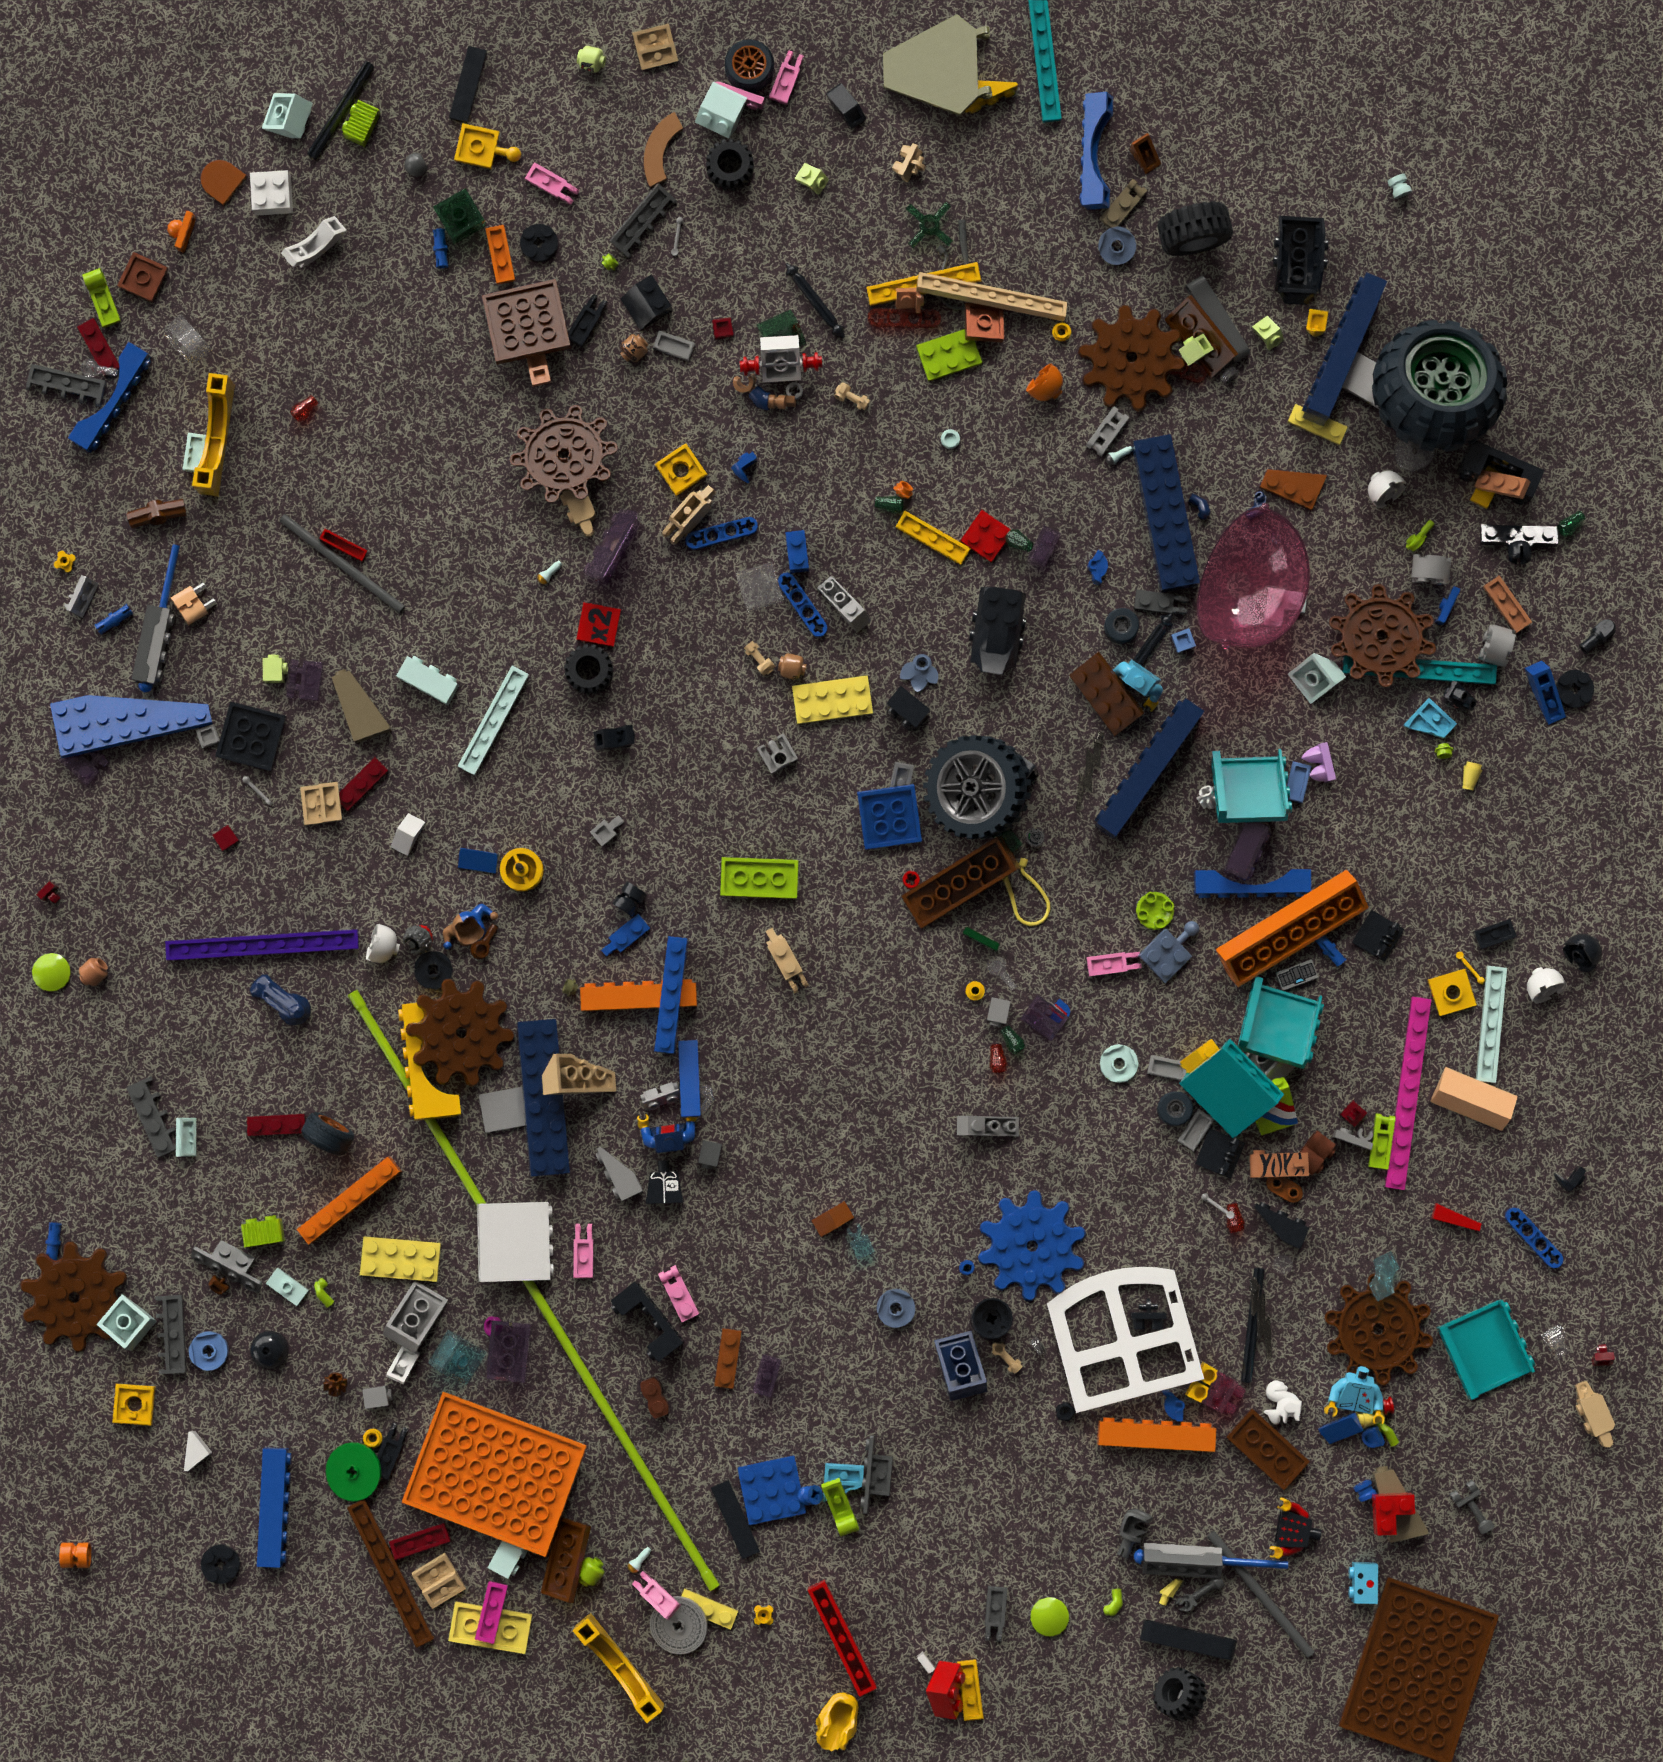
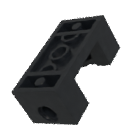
[1456,441,1545,505]
[610,1280,684,1362]

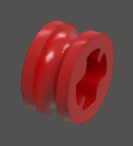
[902,871,920,888]
[1383,1397,1395,1415]

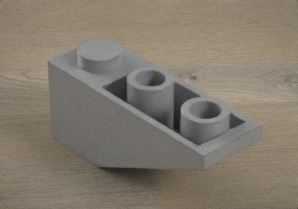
[817,576,871,633]
[957,1116,1019,1136]
[596,1147,643,1201]

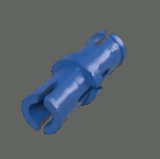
[433,228,448,269]
[95,604,133,635]
[1315,935,1347,967]
[45,1222,62,1260]
[959,1260,975,1275]

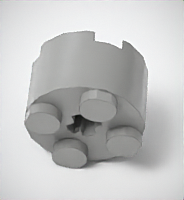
[1411,554,1451,585]
[1478,624,1516,667]

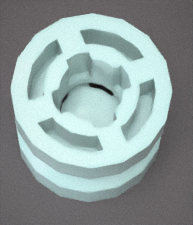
[1387,174,1412,199]

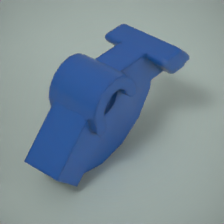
[1087,550,1108,585]
[1162,1390,1185,1421]

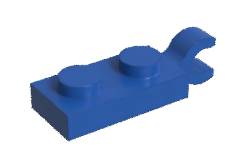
[602,914,650,957]

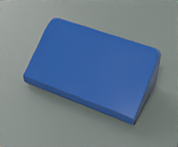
[458,848,499,874]
[1318,1413,1363,1444]

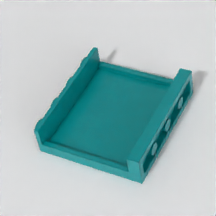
[1211,749,1292,823]
[1237,976,1324,1069]
[1179,1039,1284,1138]
[1436,1299,1536,1400]

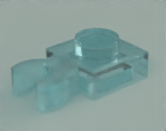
[847,1223,875,1260]

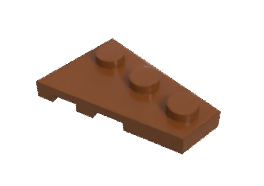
[1259,469,1327,510]

